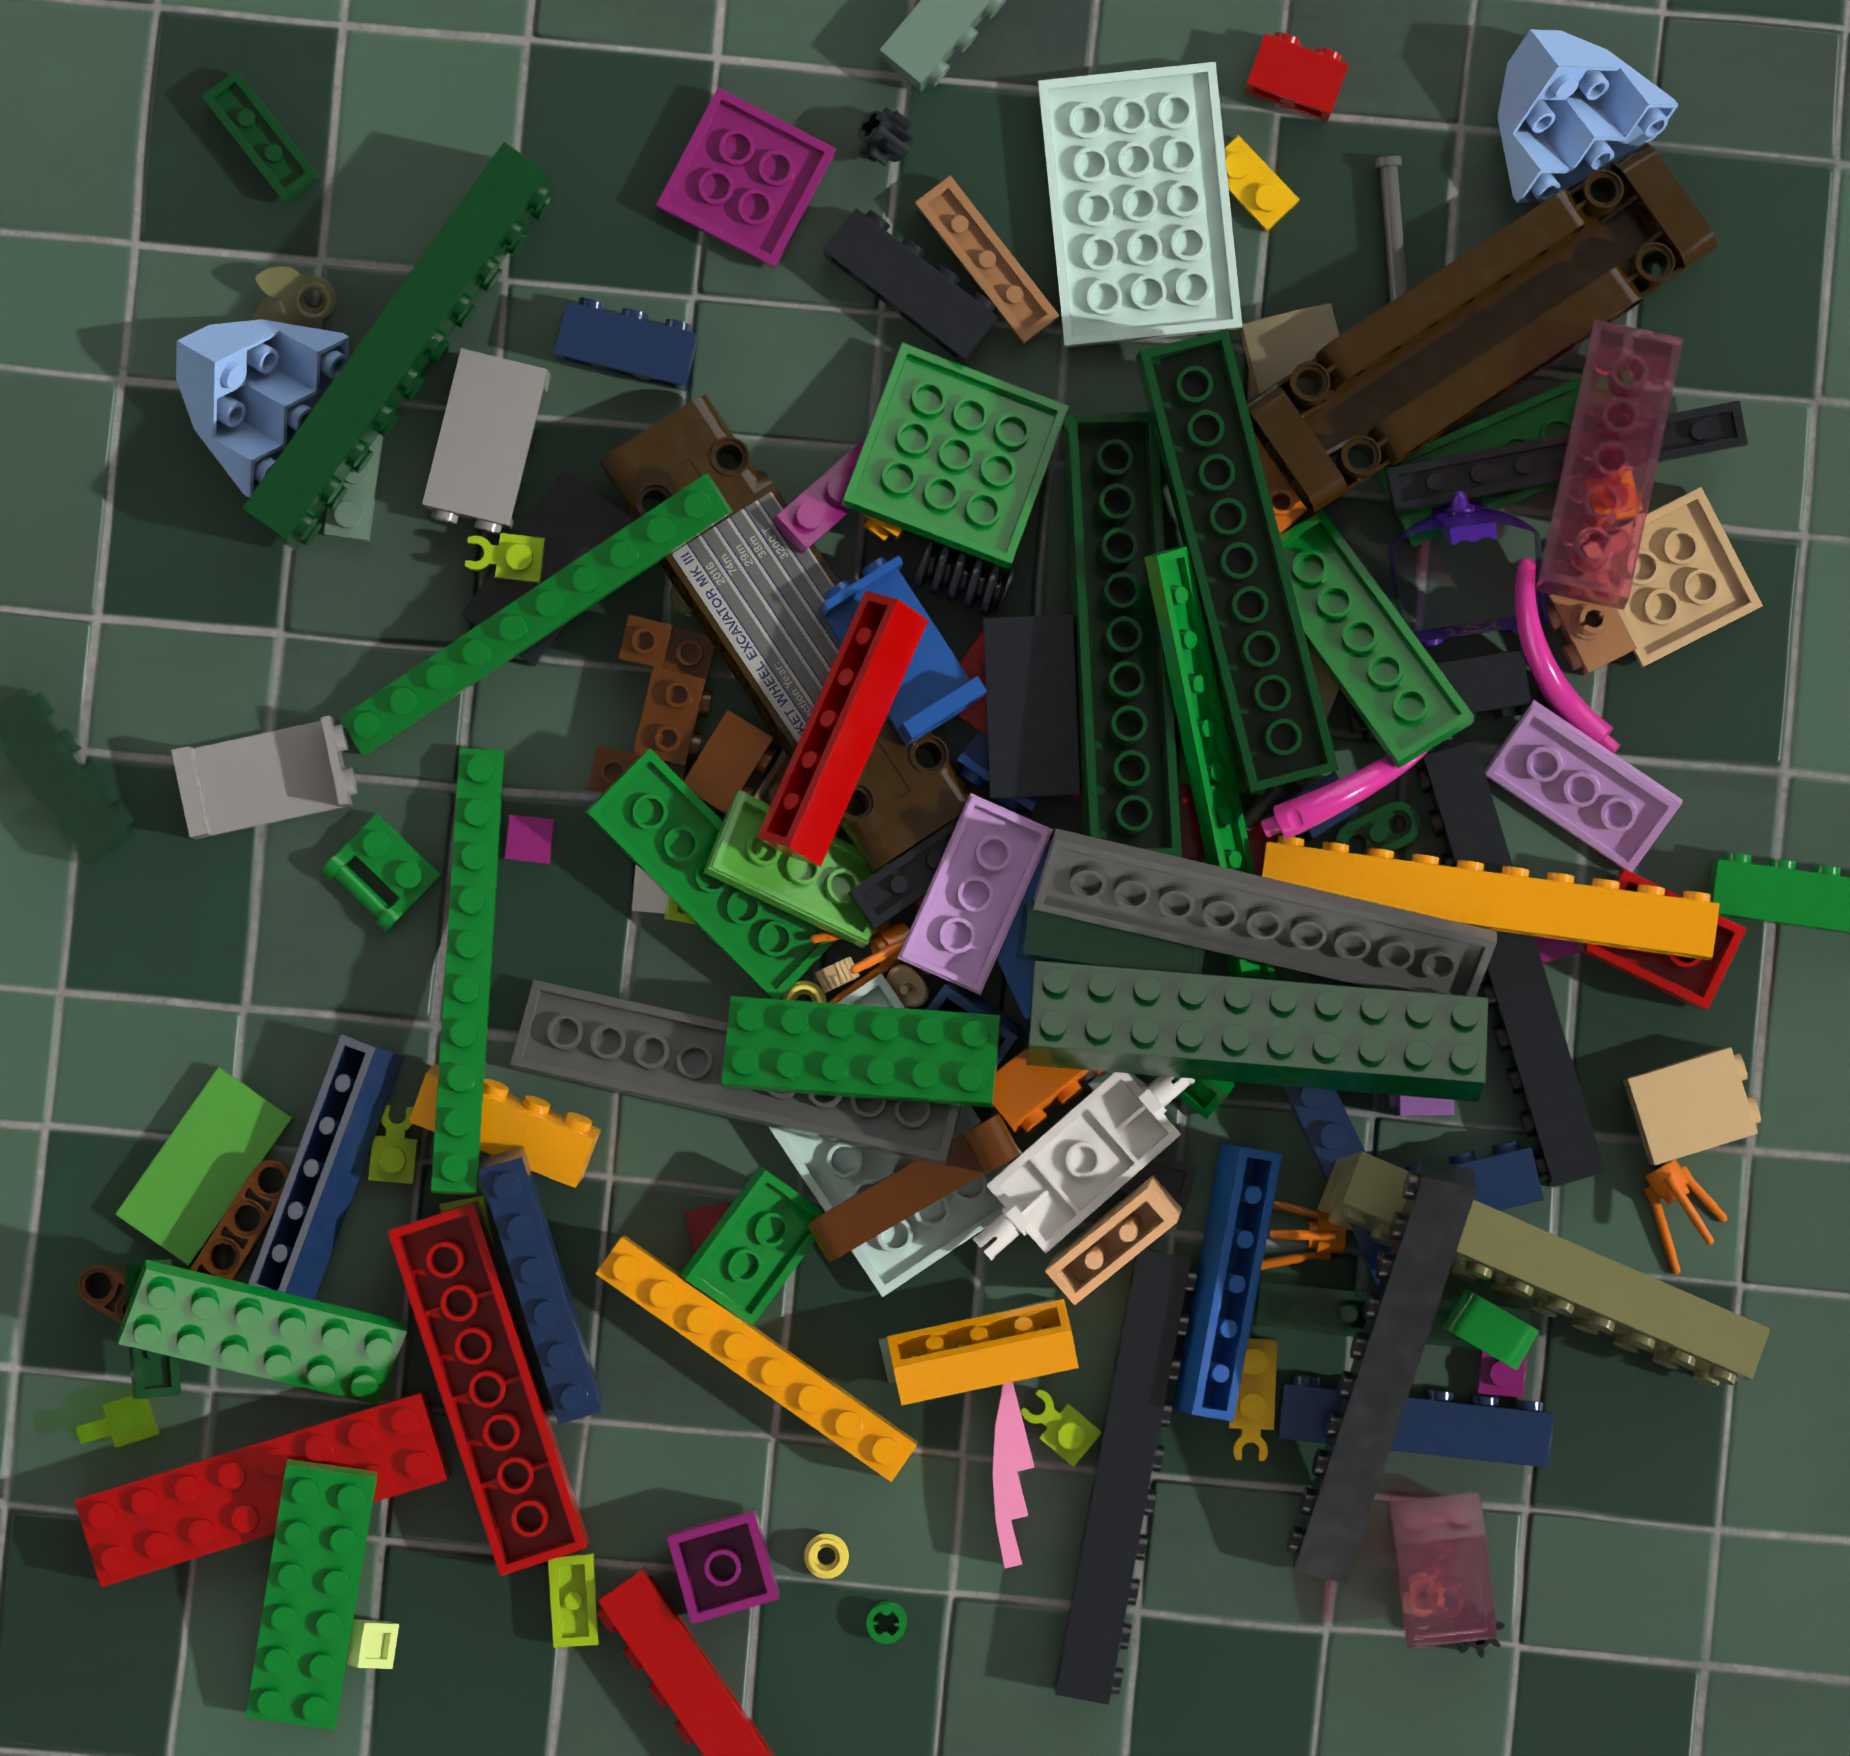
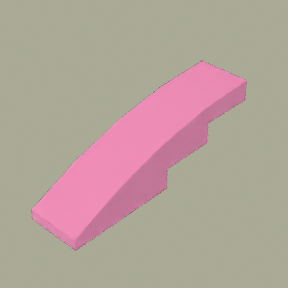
[992,1382,1034,1569]

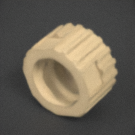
[815,957,860,993]

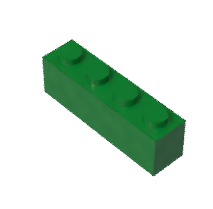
[1707,852,1850,934]

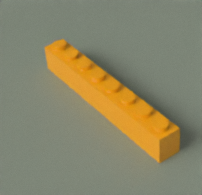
[596,1235,918,1482]

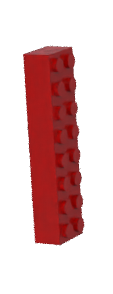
[387,1200,590,1576]
[75,1390,452,1587]

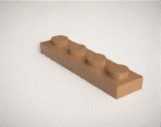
[915,176,1060,345]

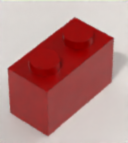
[1244,32,1349,122]

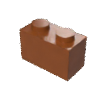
[683,710,777,815]

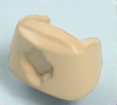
[886,963,930,1009]

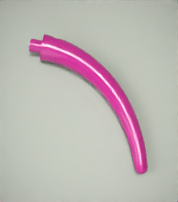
[1515,558,1621,754]
[1261,748,1432,840]

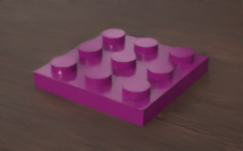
[656,88,837,269]

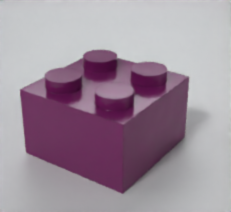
[667,1507,780,1624]

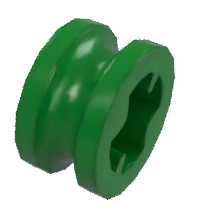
[866,1600,907,1644]

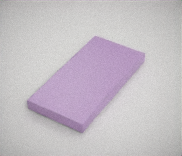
[1484,700,1683,872]
[897,793,1053,995]

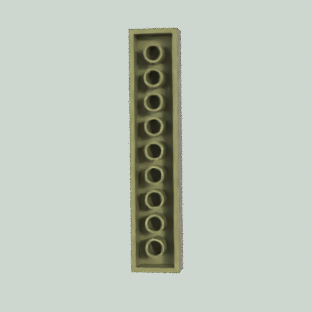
[1318,1151,1770,1387]

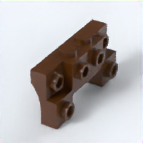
[587,615,715,794]

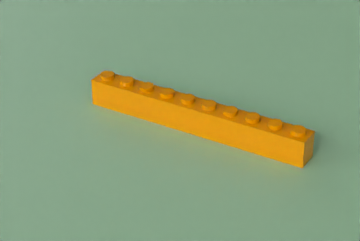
[1262,836,1720,960]

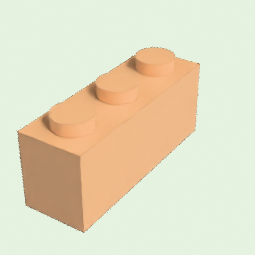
[1045,1175,1182,1305]

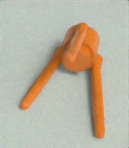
[810,921,909,1003]
[1643,1159,1728,1275]
[1261,1199,1346,1270]

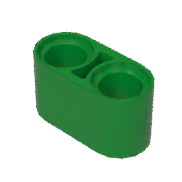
[1442,1288,1539,1370]

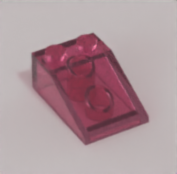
[1388,1492,1497,1648]

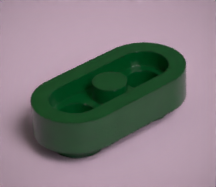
[1334,801,1421,855]

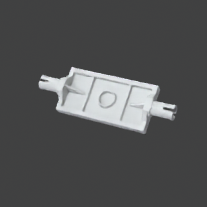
[972,1072,1195,1261]

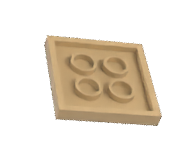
[1580,487,1763,668]

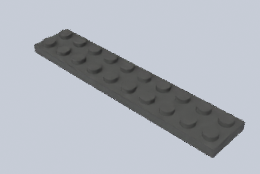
[1033,829,1497,997]
[510,980,962,1166]

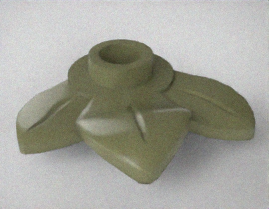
[253,266,336,329]

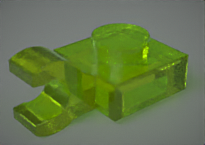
[76,1395,160,1448]

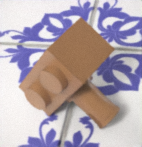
[1541,569,1637,676]

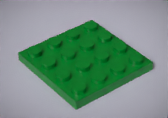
[841,342,1069,569]

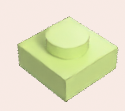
[346,1620,399,1669]

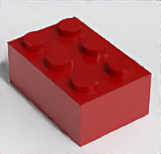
[1580,869,1747,1010]

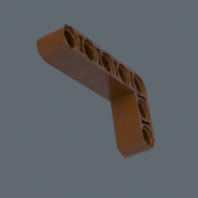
[807,1113,1022,1263]
[77,1160,291,1324]

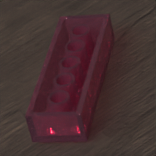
[1535,320,1684,610]

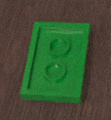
[680,1166,825,1326]

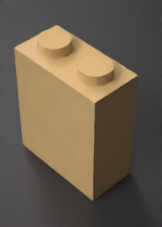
[1622,1047,1761,1165]

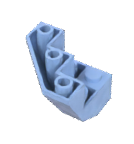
[1497,29,1678,203]
[176,319,349,498]

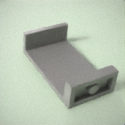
[422,348,551,535]
[171,716,358,839]

